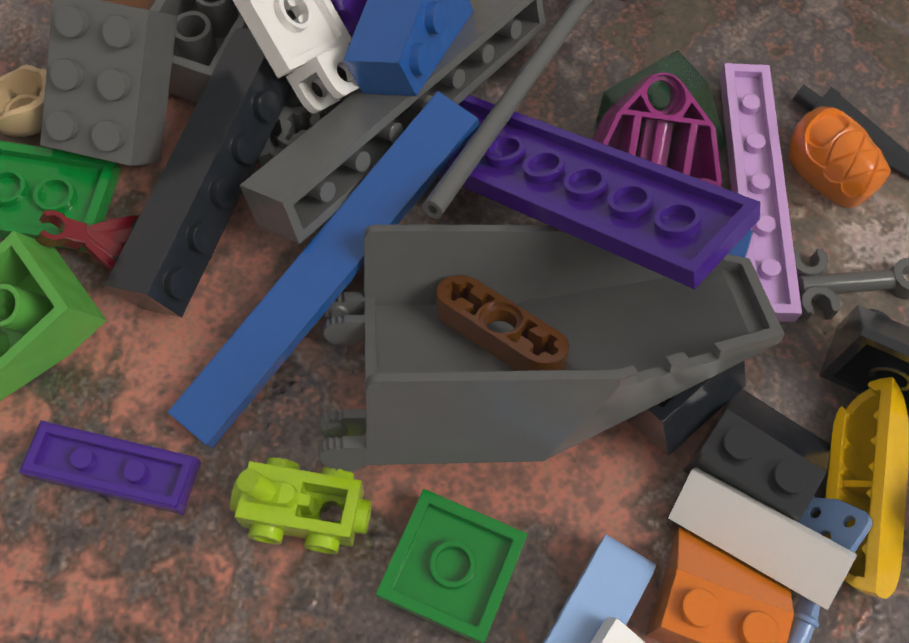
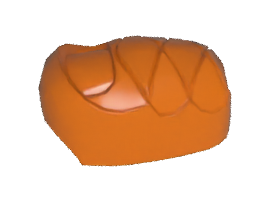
[788,106,891,208]

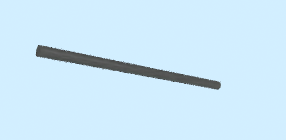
[422,0,593,219]

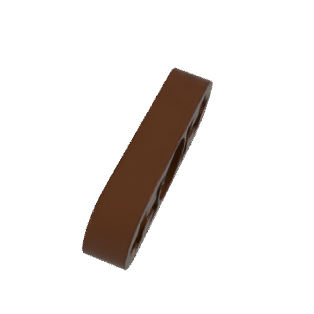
[436,275,569,371]

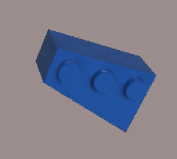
[343,0,474,96]

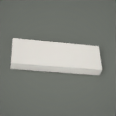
[668,467,857,610]

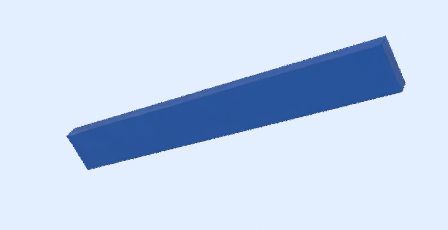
[168,91,479,448]

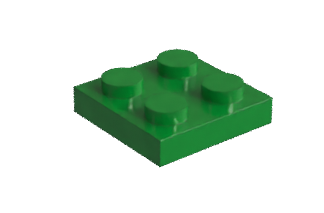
[375,489,528,643]

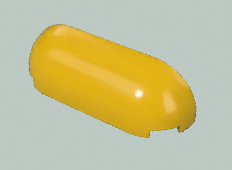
[824,377,909,599]

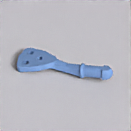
[787,497,873,643]

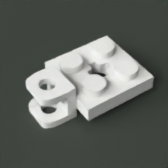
[233,0,359,114]

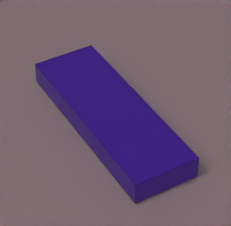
[19,421,201,515]

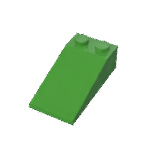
[0,231,107,401]

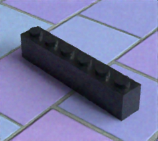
[104,29,294,318]

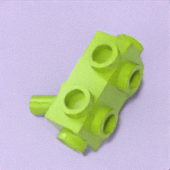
[230,457,372,554]

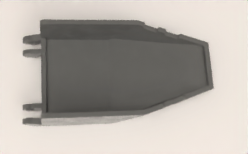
[318,225,785,472]

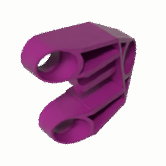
[592,72,722,187]

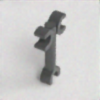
[794,248,909,321]

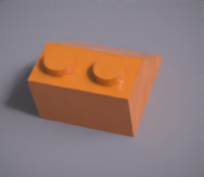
[646,527,794,643]

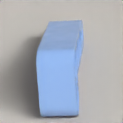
[543,534,656,643]

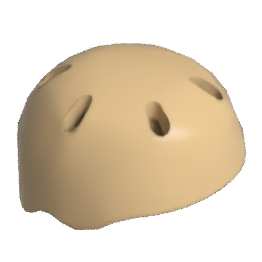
[0,65,47,137]

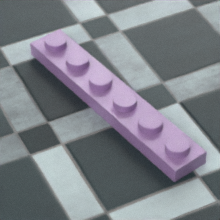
[719,63,802,322]

